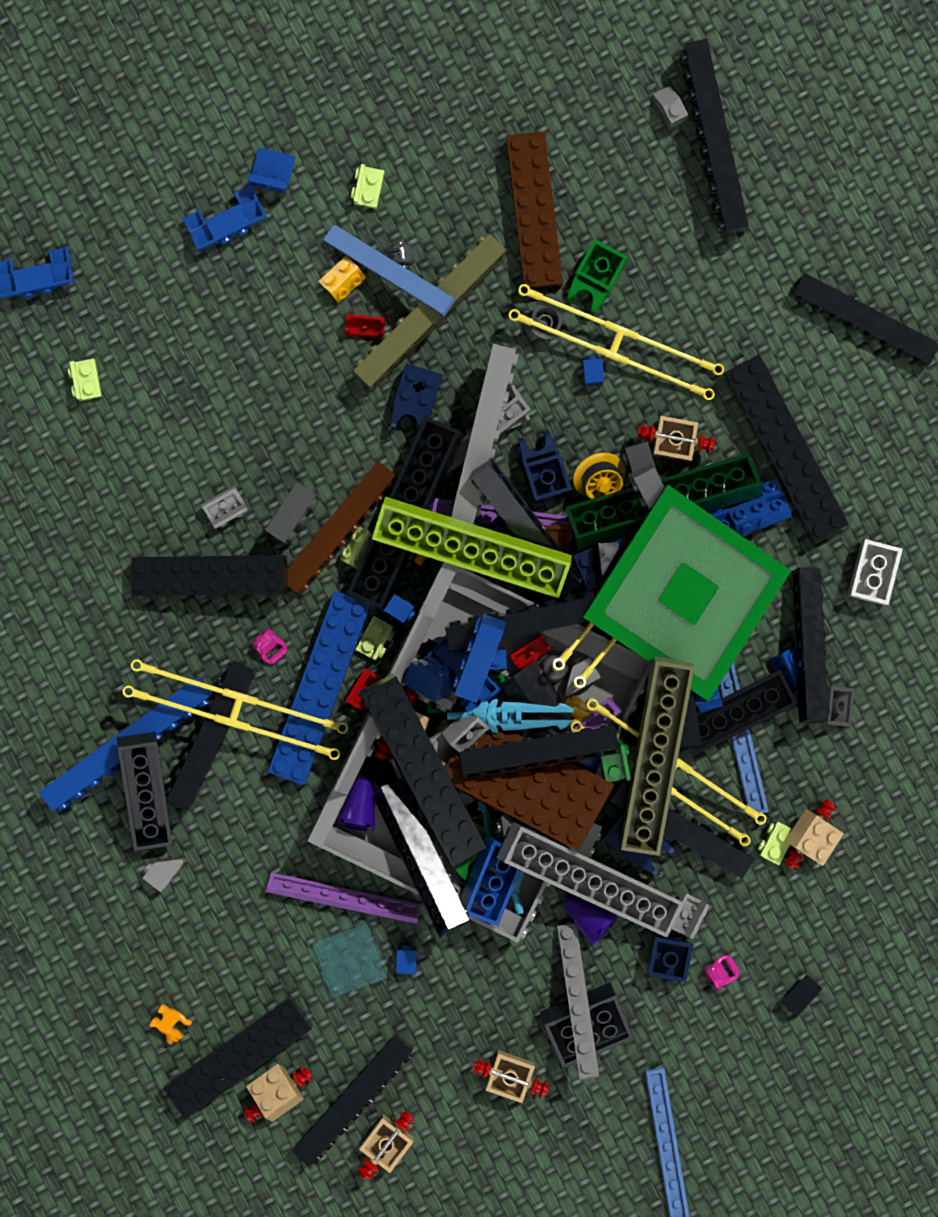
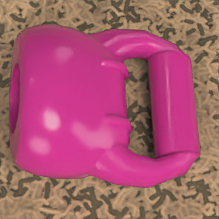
[252,629,287,664]
[704,955,740,990]

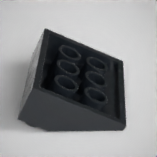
[539,982,634,1068]

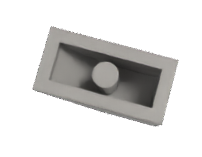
[653,86,688,129]
[564,656,601,696]
[442,715,490,753]
[142,858,186,892]

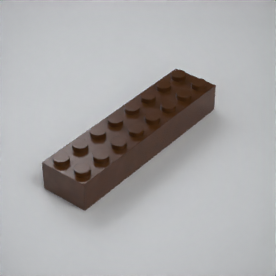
[506,131,563,291]

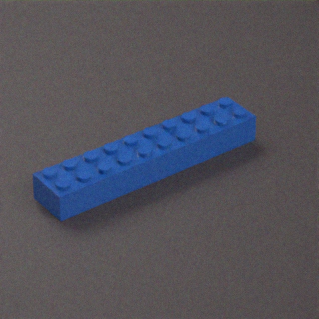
[268,591,372,785]
[39,678,213,811]

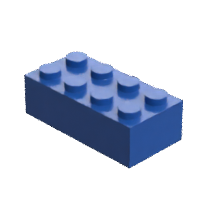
[453,614,506,703]
[460,836,521,926]

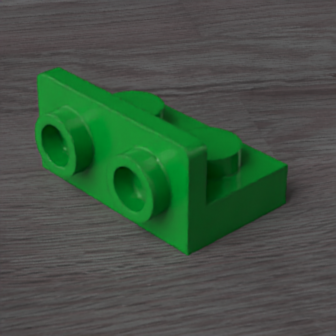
[600,739,633,782]

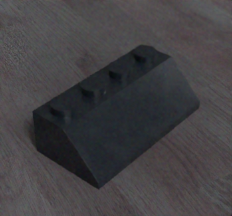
[499,660,578,739]

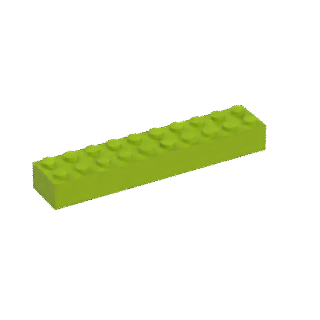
[372,496,572,598]

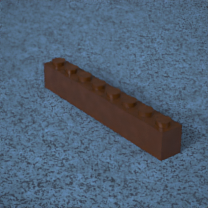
[287,461,396,594]

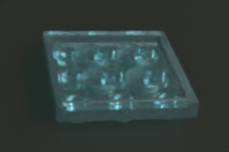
[313,923,387,998]

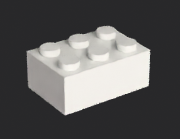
[847,539,903,605]

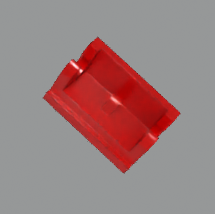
[345,314,386,340]
[509,634,551,670]
[345,668,383,712]

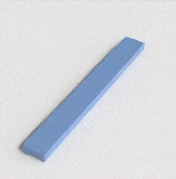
[323,224,455,316]
[719,662,769,813]
[645,1067,689,1217]

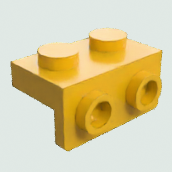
[318,256,366,303]

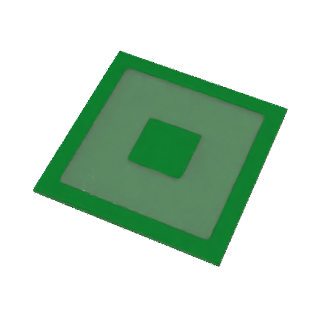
[583,485,791,702]

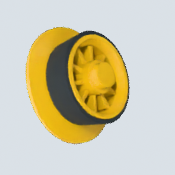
[573,453,625,500]

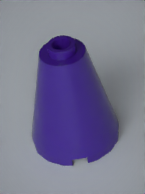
[336,776,375,831]
[564,894,617,945]

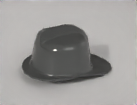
[531,293,565,339]
[538,650,571,689]

